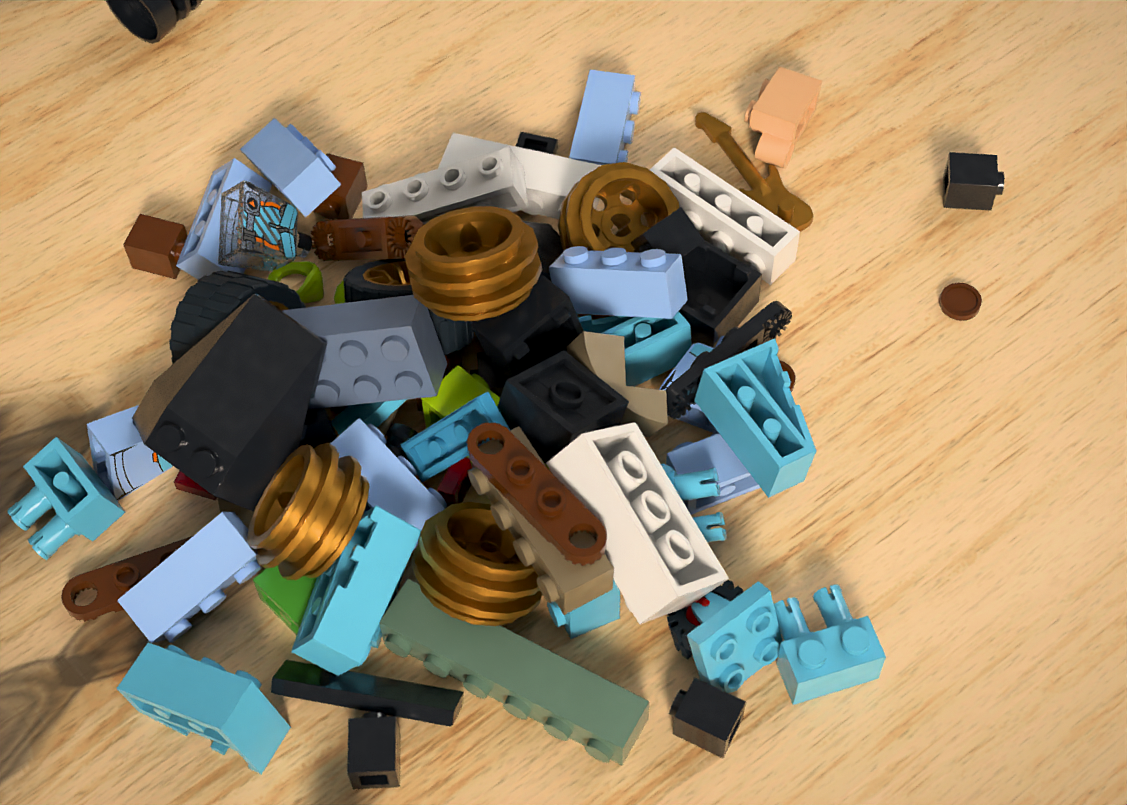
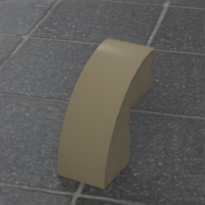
[567,331,668,437]

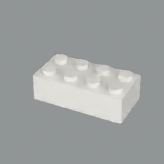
[546,422,729,624]

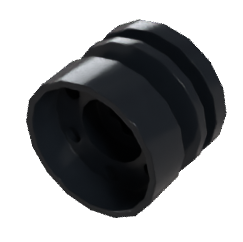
[105,0,202,44]

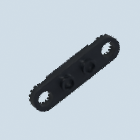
[666,301,792,419]

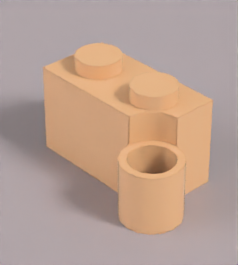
[744,66,822,169]

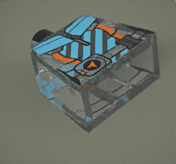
[218,180,312,271]

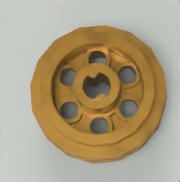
[558,162,680,252]
[405,206,542,321]
[247,443,369,580]
[411,502,542,626]

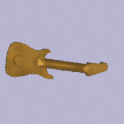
[695,112,814,231]

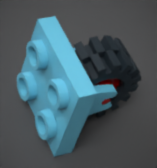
[667,580,783,693]

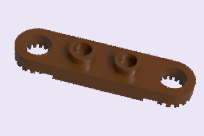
[311,215,423,261]
[467,422,607,566]
[61,536,193,622]

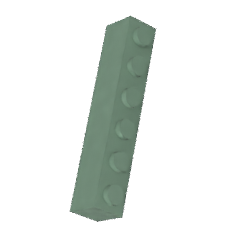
[379,579,649,765]

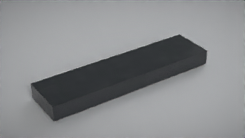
[271,659,464,727]

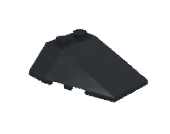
[132,294,327,512]

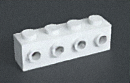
[362,147,528,244]
[650,147,800,285]

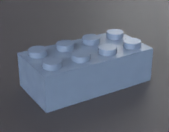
[282,295,447,409]

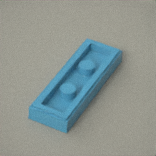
[401,392,510,482]

